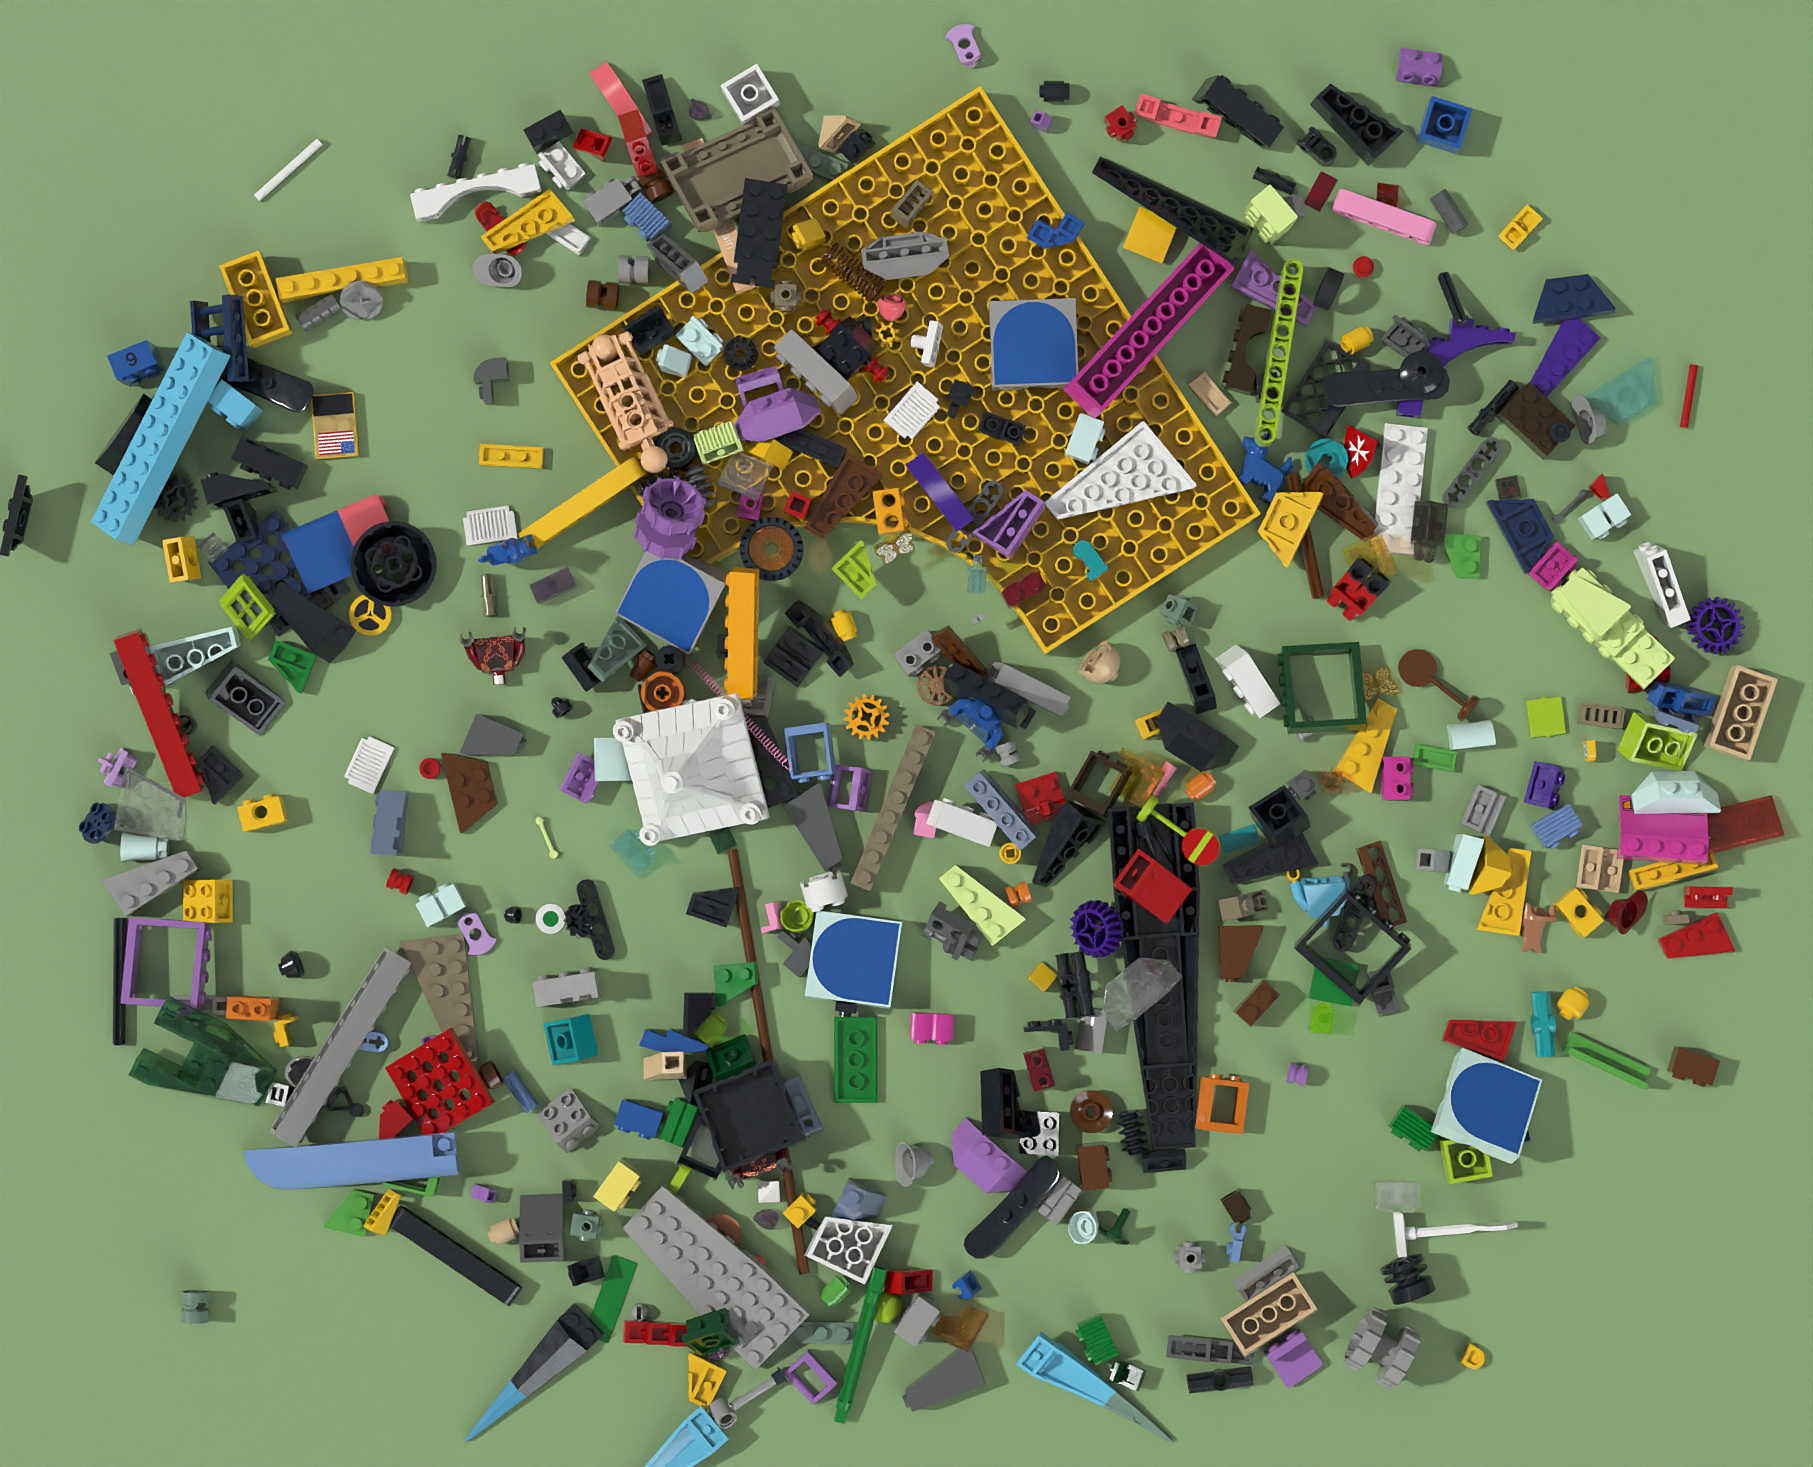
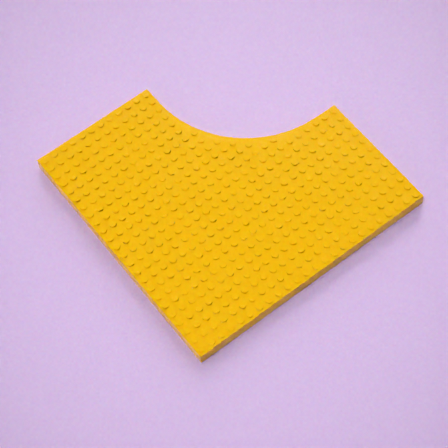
[550,86,1261,655]

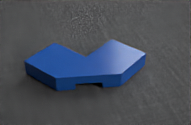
[1026,212,1085,249]

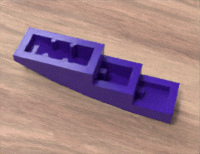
[906,452,974,533]

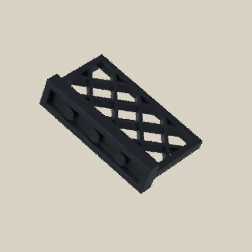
[1281,340,1371,439]

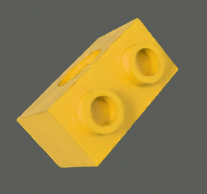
[162,536,202,583]
[237,793,289,832]
[1552,888,1604,938]

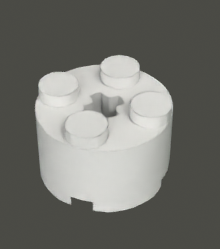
[800,870,848,912]

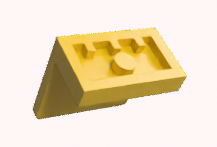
[183,880,233,923]

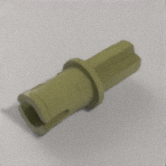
[480,574,498,617]

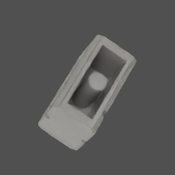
[1036,1174,1082,1225]

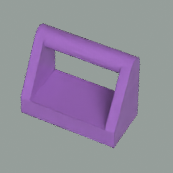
[735,366,783,409]
[828,765,872,812]
[783,1349,838,1405]

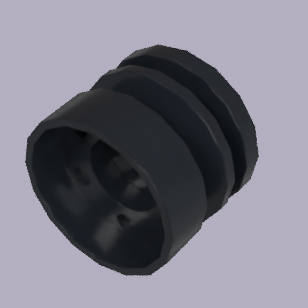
[1380,1254,1436,1305]

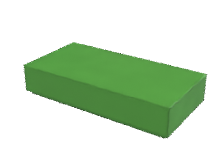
[1412,744,1458,773]

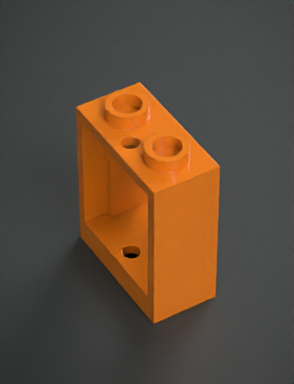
[226,995,280,1021]
[1195,1073,1250,1134]

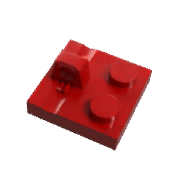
[1015,771,1066,824]

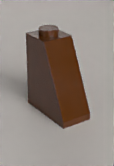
[1218,925,1263,982]

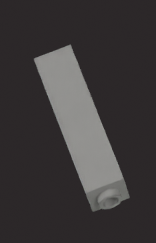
[985,661,1071,716]

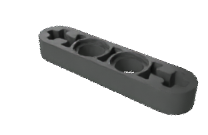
[1442,437,1501,508]
[946,481,1003,553]

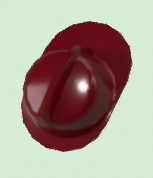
[1604,891,1648,935]

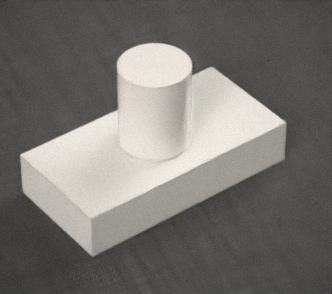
[911,320,943,368]

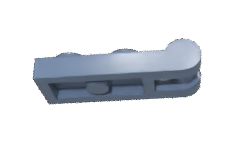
[784,1075,824,1138]

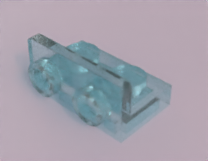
[609,829,657,878]

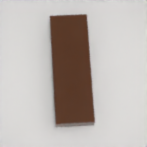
[931,625,988,676]

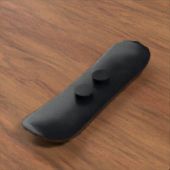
[216,345,314,413]
[1324,367,1450,407]
[963,1156,1061,1259]

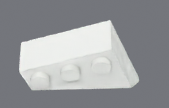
[804,1217,893,1284]

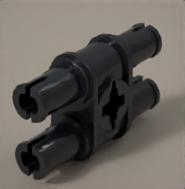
[1055,951,1095,1019]

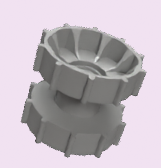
[1343,1307,1421,1390]

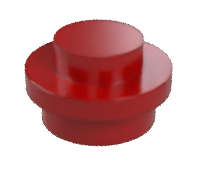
[1353,256,1374,278]

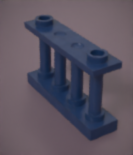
[190,294,249,382]

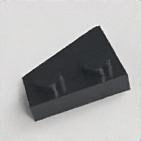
[197,745,244,805]

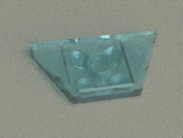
[1584,357,1656,425]

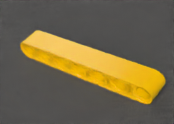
[518,456,648,549]

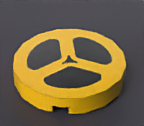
[349,595,393,636]

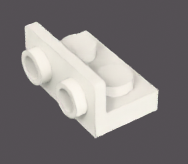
[538,141,586,191]

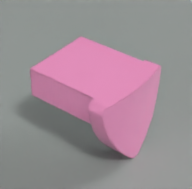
[913,801,936,838]
[761,901,785,934]

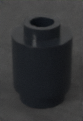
[1039,81,1070,102]

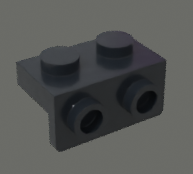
[623,306,677,356]

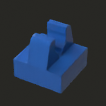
[952,1270,982,1300]

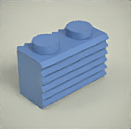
[623,193,672,242]
[1530,804,1583,849]

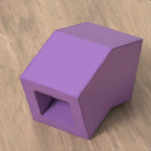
[1030,110,1052,133]
[471,1183,498,1203]

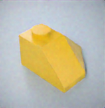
[1469,835,1513,895]

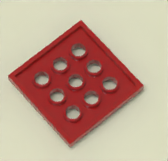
[385,1027,495,1134]

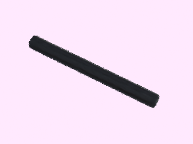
[113,918,126,1046]

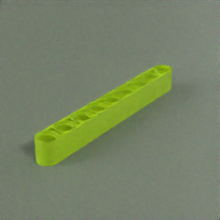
[1254,259,1303,447]

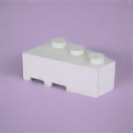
[1215,644,1280,719]

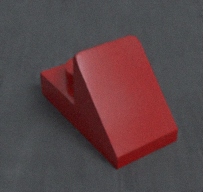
[573,128,612,162]

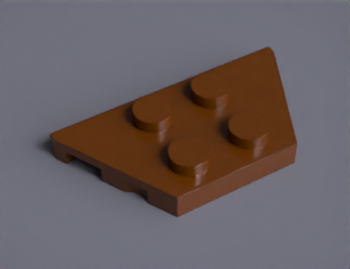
[441,753,498,833]

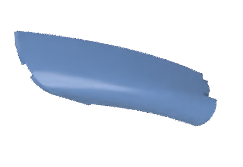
[244,1131,460,1190]

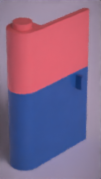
[282,493,391,594]

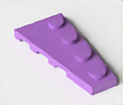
[1231,250,1317,327]

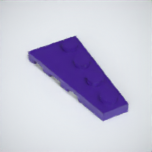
[1530,318,1601,397]

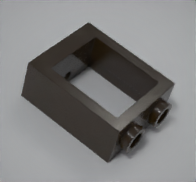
[1066,750,1132,818]

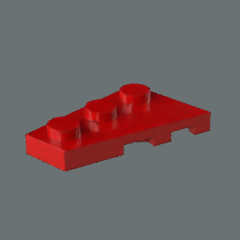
[1658,912,1735,959]
[1441,1019,1517,1062]

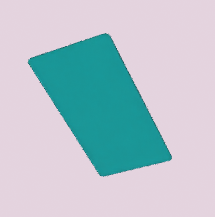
[1219,825,1260,854]

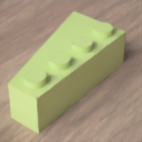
[939,865,1026,946]

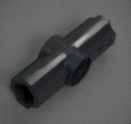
[1186,1366,1254,1394]

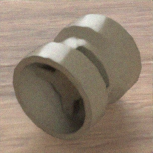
[1162,626,1190,653]

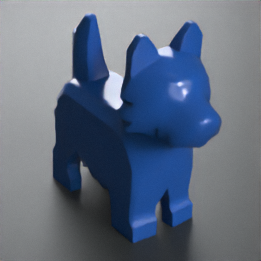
[1237,433,1294,504]
[478,534,538,566]

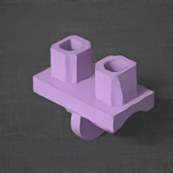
[98,747,137,788]

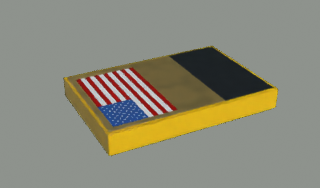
[311,392,359,460]

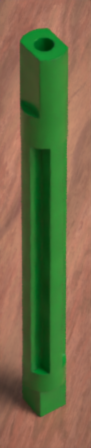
[834,1266,888,1424]

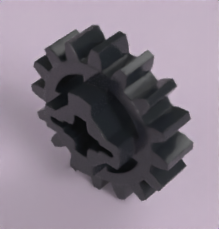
[153,475,199,522]

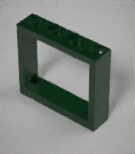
[1277,642,1367,734]

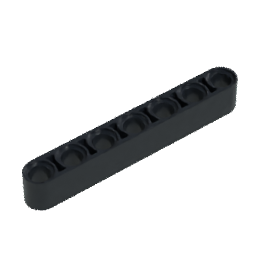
[389,1205,522,1306]

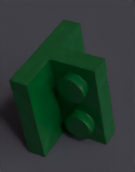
[706,1034,758,1082]
[682,1308,740,1356]

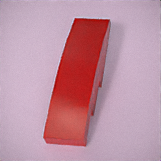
[623,1320,688,1347]

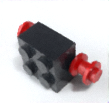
[815,309,890,383]

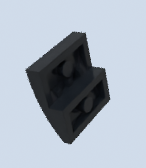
[763,626,824,687]

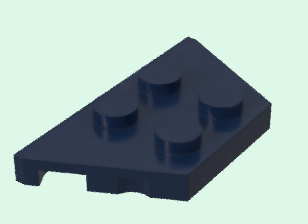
[1533,274,1615,324]
[1486,499,1554,574]

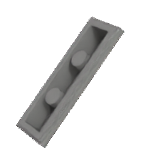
[1233,1245,1300,1302]

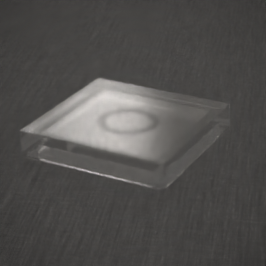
[718,452,773,500]

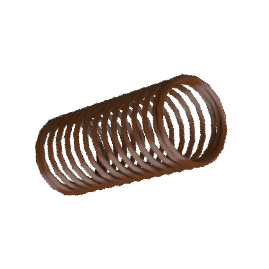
[820,242,886,303]

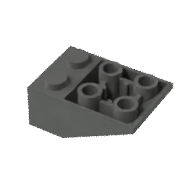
[519,1193,566,1263]

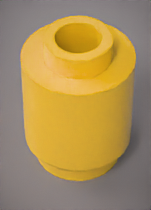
[1341,326,1374,354]
[831,609,858,642]

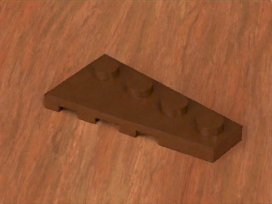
[804,454,884,539]
[1301,459,1379,542]

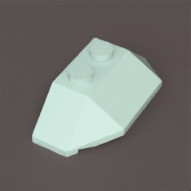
[1631,771,1721,814]

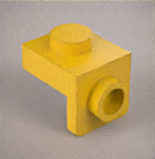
[273,1013,299,1047]
[783,1192,818,1228]

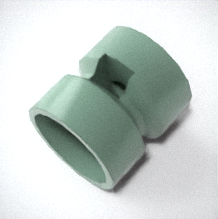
[180,1290,210,1324]

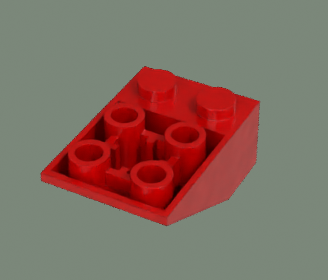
[1113,849,1192,924]

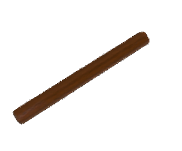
[1287,473,1324,599]

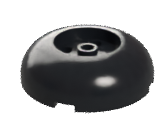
[350,521,437,607]

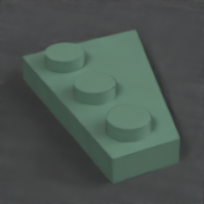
[588,616,647,682]

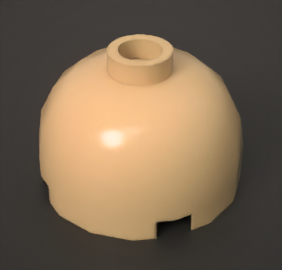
[1079,641,1121,684]

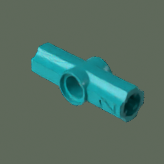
[1531,991,1556,1057]

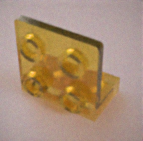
[1341,531,1398,585]
[1110,747,1165,808]

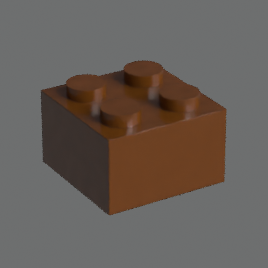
[1076,1141,1113,1191]

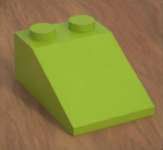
[1617,712,1698,771]

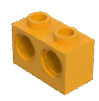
[873,488,908,536]

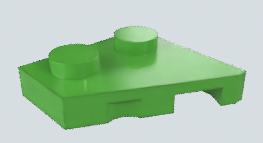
[324,1189,375,1237]

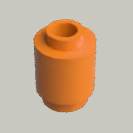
[1184,771,1217,801]

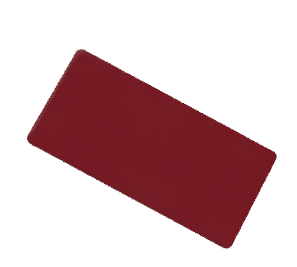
[1304,171,1337,212]

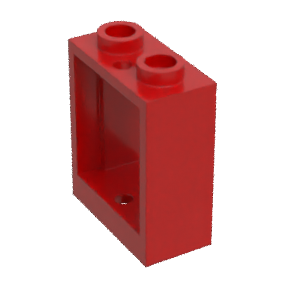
[618,109,658,178]

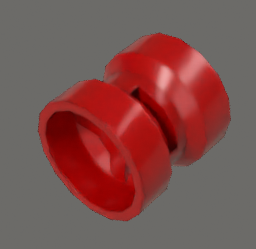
[386,868,414,895]

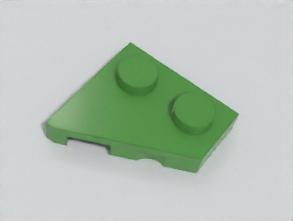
[1439,534,1481,579]

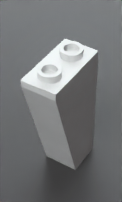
[1633,542,1691,628]

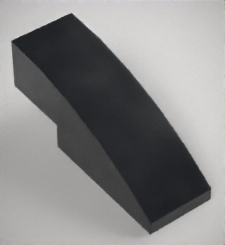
[642,74,682,146]

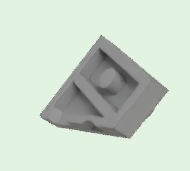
[740,677,775,718]

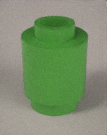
[820,1275,852,1308]

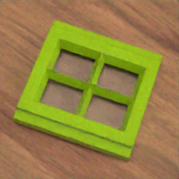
[219,574,276,641]

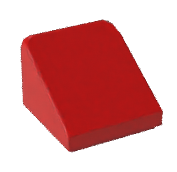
[1588,474,1610,501]

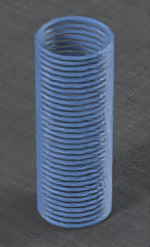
[502,1070,539,1114]

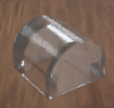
[197,532,228,563]

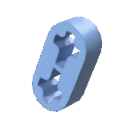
[360,1031,389,1052]

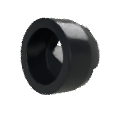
[504,906,522,924]

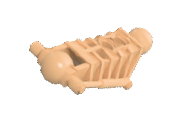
[577,331,674,473]

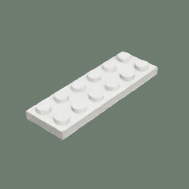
[1371,423,1428,555]

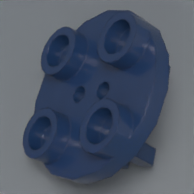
[79,802,120,844]

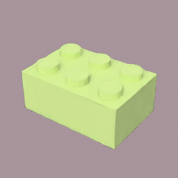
[1244,185,1298,245]

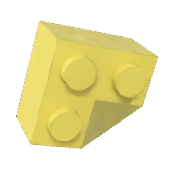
[593,1158,642,1212]

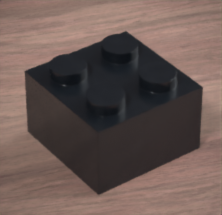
[1248,785,1311,850]

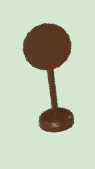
[1398,649,1481,722]

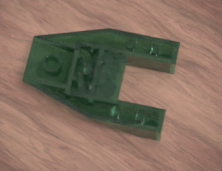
[129,996,277,1106]

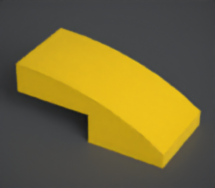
[1498,205,1543,250]

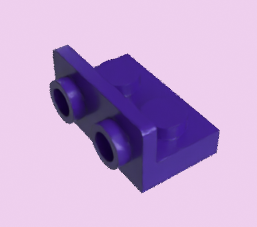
[1524,761,1565,811]

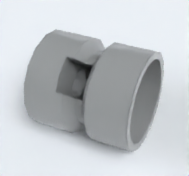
[618,255,650,284]

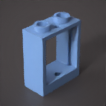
[784,722,837,783]

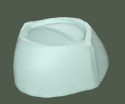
[1068,1211,1099,1244]

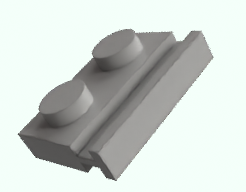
[1460,785,1506,836]

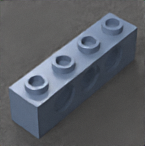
[964,769,1041,851]

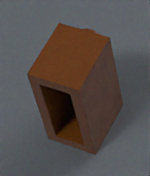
[1233,980,1280,1027]
[1667,1046,1720,1087]

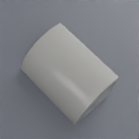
[1075,1008,1108,1054]

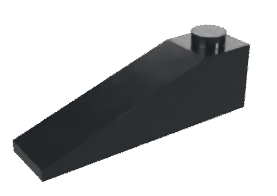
[1032,801,1106,887]

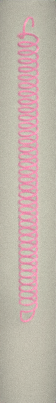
[686,655,792,770]

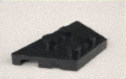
[0,474,33,557]

